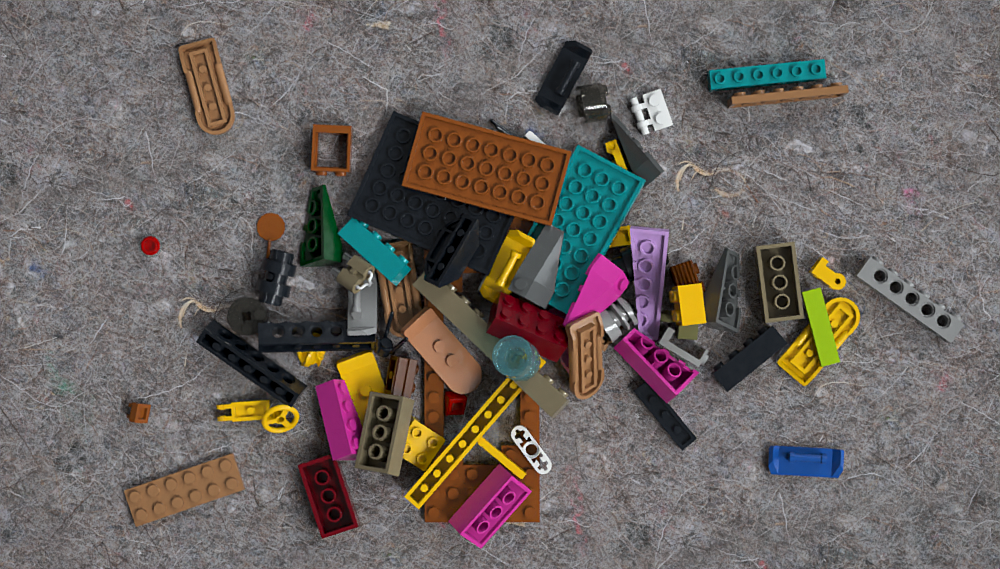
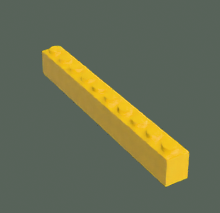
[404,351,546,509]

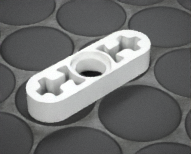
[511,425,552,474]

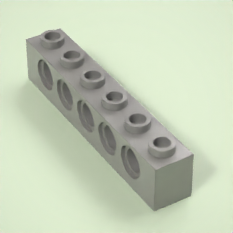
[853,256,964,343]

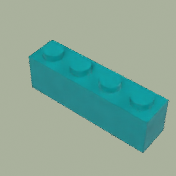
[337,218,411,286]

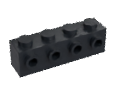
[711,325,788,392]

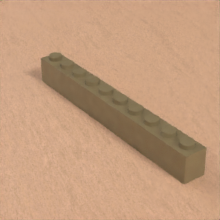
[412,272,570,419]

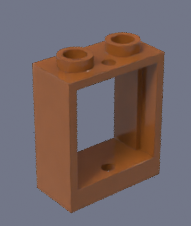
[311,124,353,177]

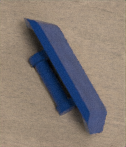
[768,445,844,478]

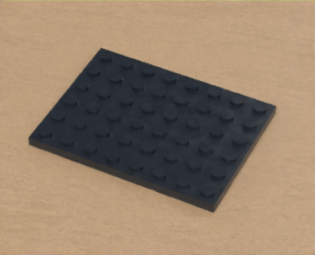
[347,111,514,276]

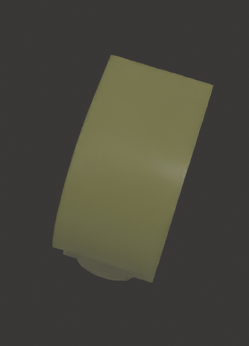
[660,310,698,340]

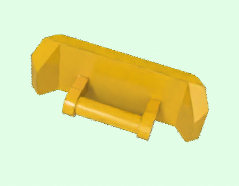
[480,230,535,303]

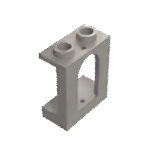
[656,326,709,367]

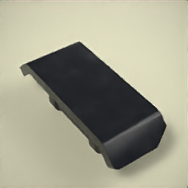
[535,40,593,115]

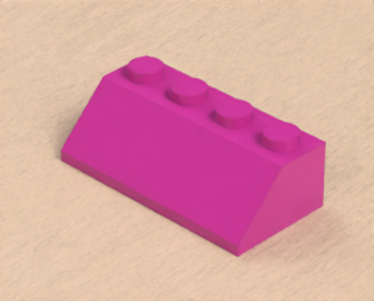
[448,463,532,549]

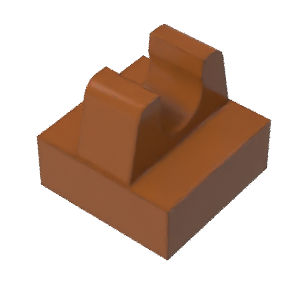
[126,402,151,423]

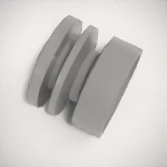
[600,297,638,343]

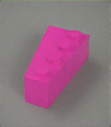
[315,379,363,460]

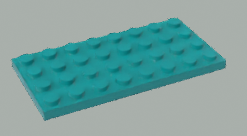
[528,145,646,314]

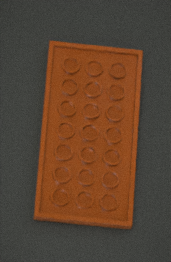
[402,111,572,226]

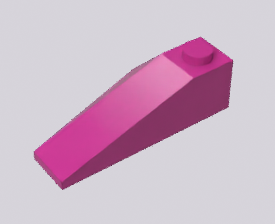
[563,253,629,327]

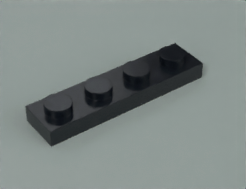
[633,381,697,451]

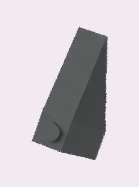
[609,113,664,188]
[508,225,564,309]

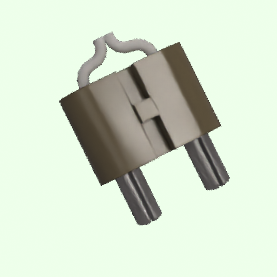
[330,253,375,294]

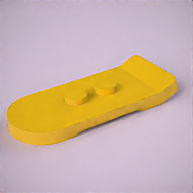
[777,297,860,386]
[337,350,386,427]

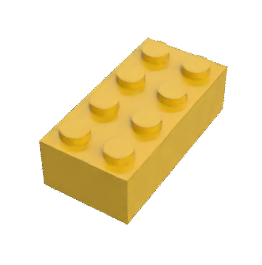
[669,283,706,326]

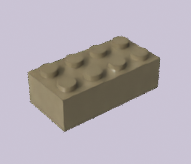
[753,241,804,323]
[354,391,414,477]

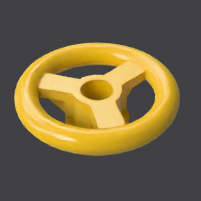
[261,405,299,433]

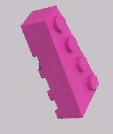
[614,328,699,403]

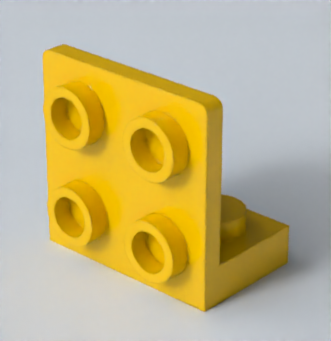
[403,415,445,471]

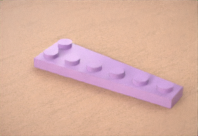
[630,226,669,340]

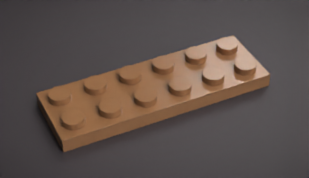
[727,82,849,108]
[124,453,246,527]

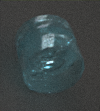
[492,335,541,382]

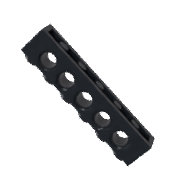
[196,320,307,407]
[258,320,376,353]

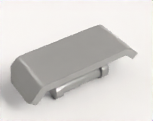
[347,272,378,336]

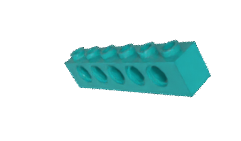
[707,59,827,92]

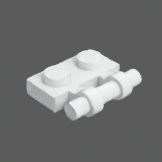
[630,89,673,136]

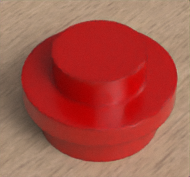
[141,236,160,255]

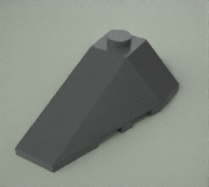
[701,248,741,333]

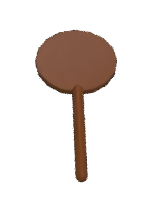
[257,213,285,276]

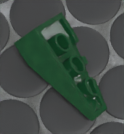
[300,185,342,267]

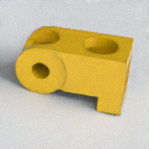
[808,257,846,290]

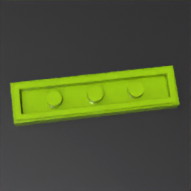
[801,287,840,367]

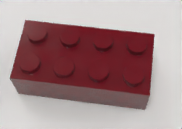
[486,292,568,363]
[298,453,360,539]

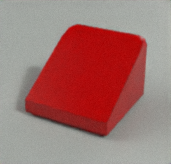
[445,391,467,415]

